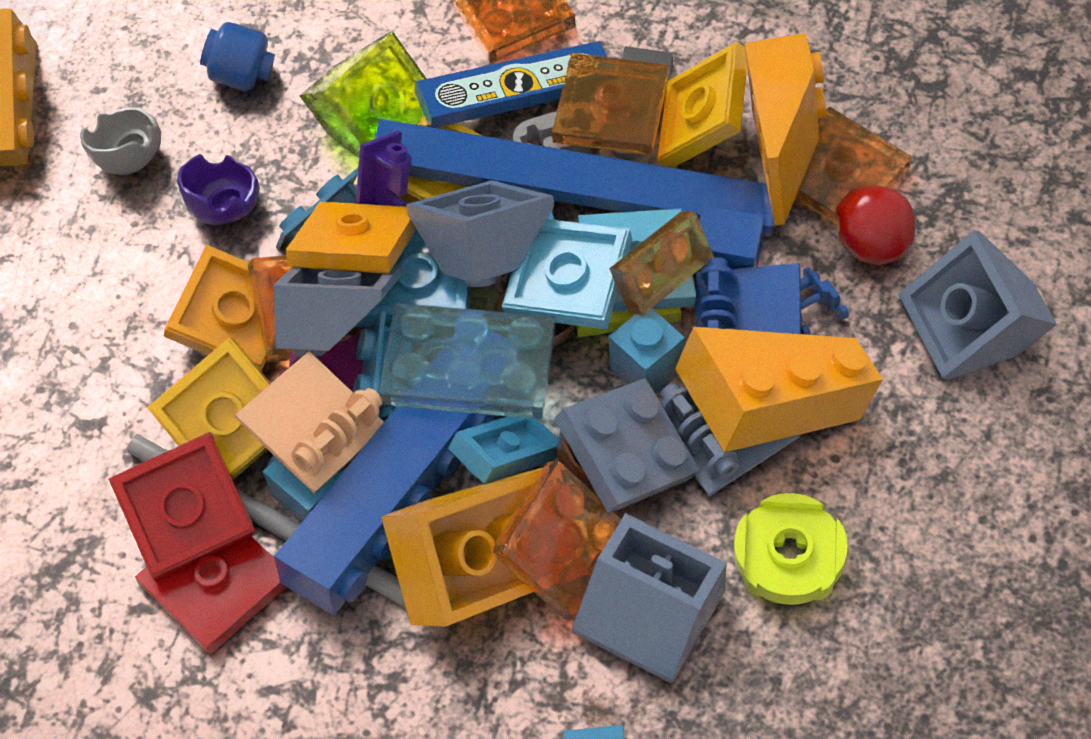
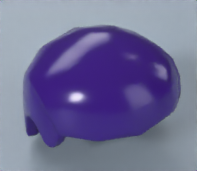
[177,154,260,225]

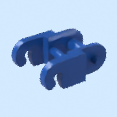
[801,267,849,335]

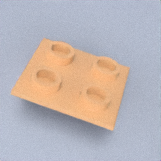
[234,351,384,493]

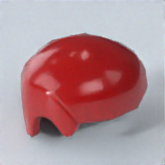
[836,185,916,265]

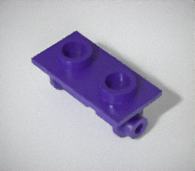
[356,130,412,207]

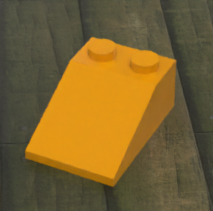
[744,33,827,226]
[381,466,582,627]

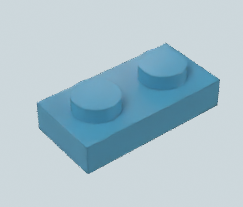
[448,410,558,484]

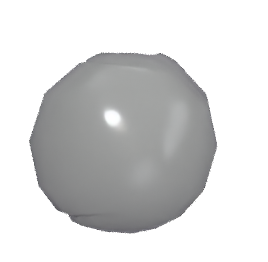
[79,107,162,176]

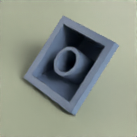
[407,180,554,287]
[898,230,1057,380]
[274,263,403,357]

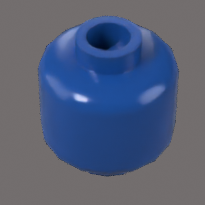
[200,22,276,92]

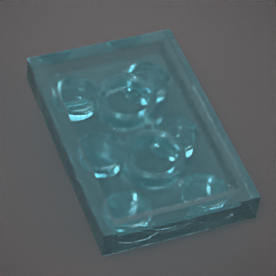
[378,303,555,419]

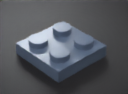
[554,378,700,514]

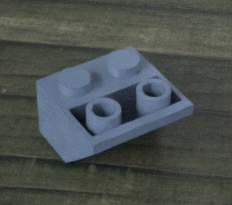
[572,513,727,684]

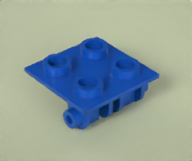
[696,258,801,334]

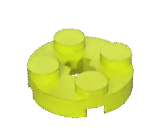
[734,493,848,605]

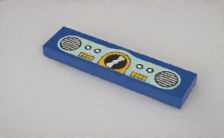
[415,41,617,128]

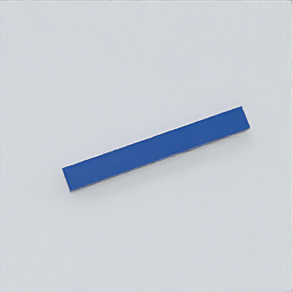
[374,119,774,237]

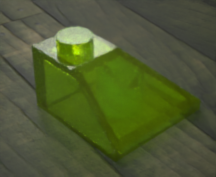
[299,31,427,158]

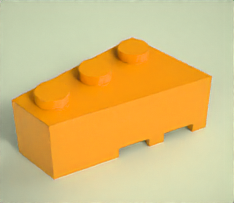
[0,8,37,166]
[675,327,883,453]

